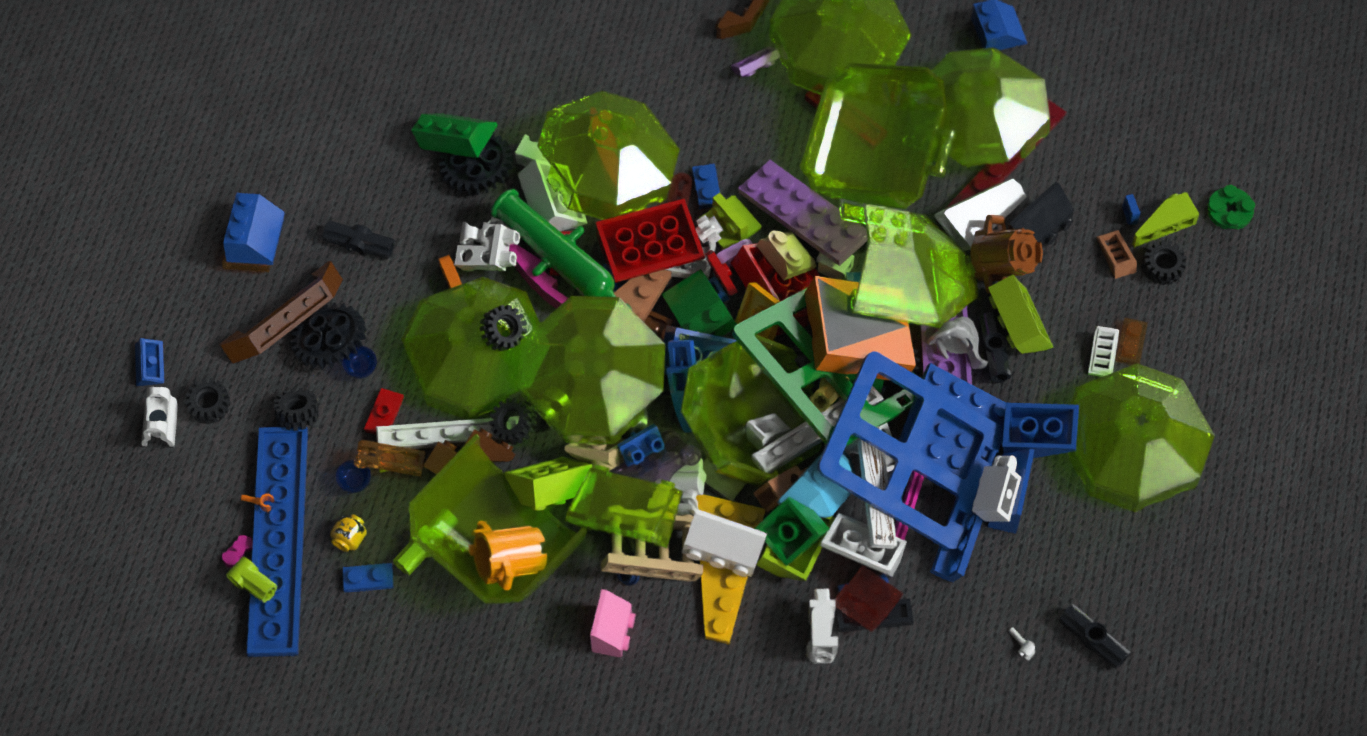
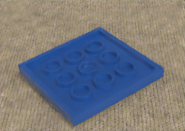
[899,363,1006,479]

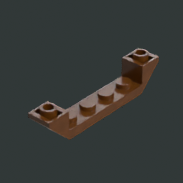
[715,0,770,39]
[219,261,343,364]

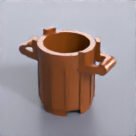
[970,214,1043,294]

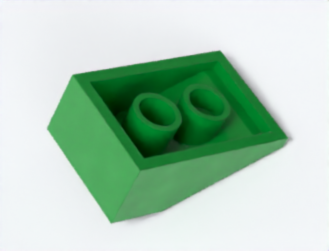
[662,269,737,337]

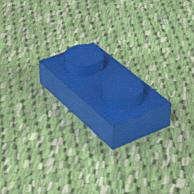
[692,164,720,209]
[343,563,394,593]

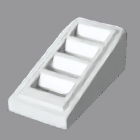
[1088,326,1119,378]

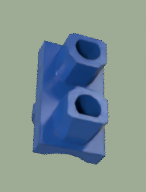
[617,424,665,466]

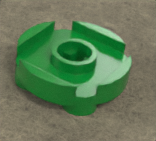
[1208,185,1255,230]

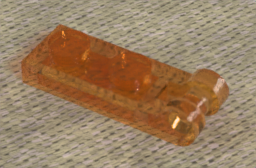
[354,440,426,477]

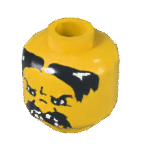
[330,514,367,552]

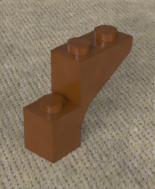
[423,428,516,479]

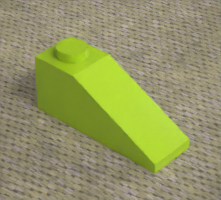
[1132,192,1199,247]

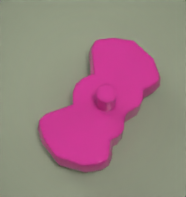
[222,535,253,568]

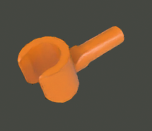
[241,494,274,512]

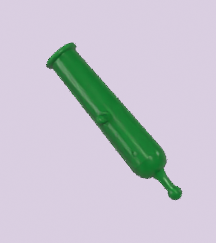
[491,189,632,315]

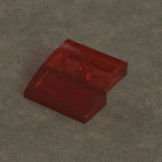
[835,565,904,632]

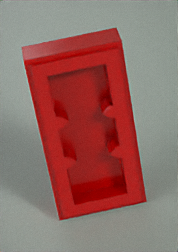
[705,250,738,296]
[364,388,404,435]

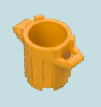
[469,521,547,590]

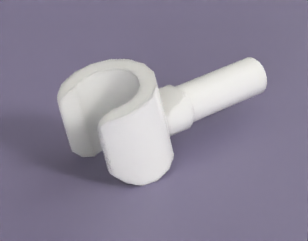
[1009,628,1035,660]

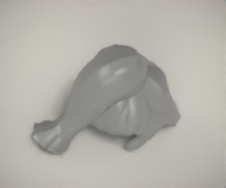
[926,316,988,369]

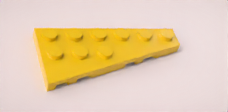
[696,494,766,644]

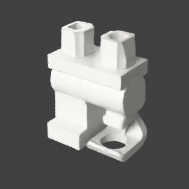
[455,222,520,272]
[648,454,707,516]
[806,589,838,663]

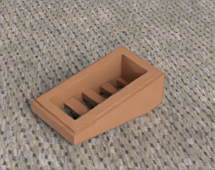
[1097,230,1137,279]

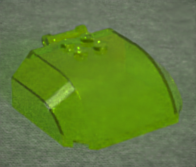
[800,63,957,209]
[409,434,587,604]

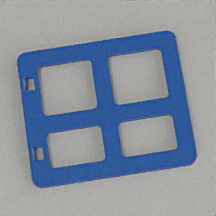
[817,351,1004,550]

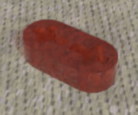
[668,173,692,207]

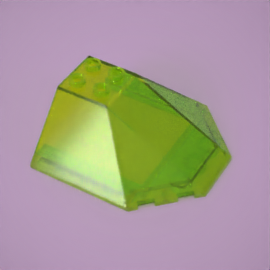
[839,198,979,328]

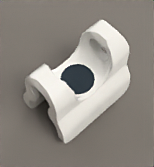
[141,387,178,447]

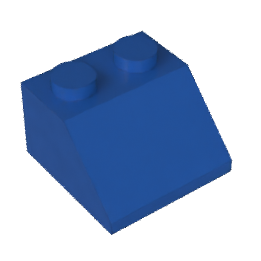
[971,0,1027,53]

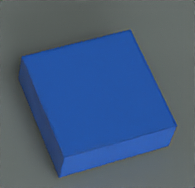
[1122,194,1140,225]

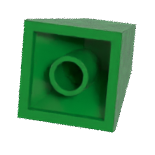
[754,497,830,566]

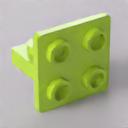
[699,193,761,250]

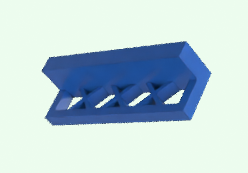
[930,500,983,582]

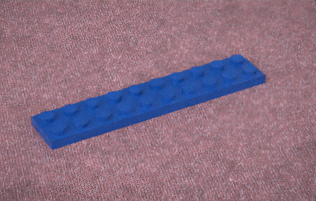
[247,426,308,657]

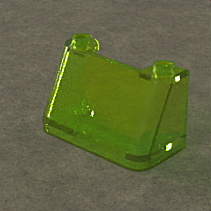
[564,465,683,548]

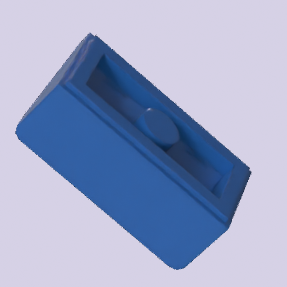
[135,338,164,386]

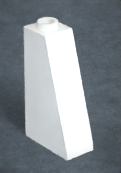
[934,179,1027,251]

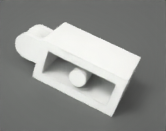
[972,456,1021,522]

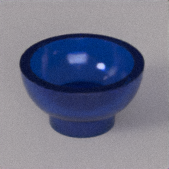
[342,346,377,379]
[336,460,371,493]

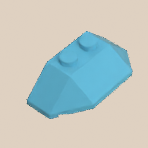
[777,451,856,518]

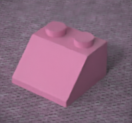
[590,589,636,658]

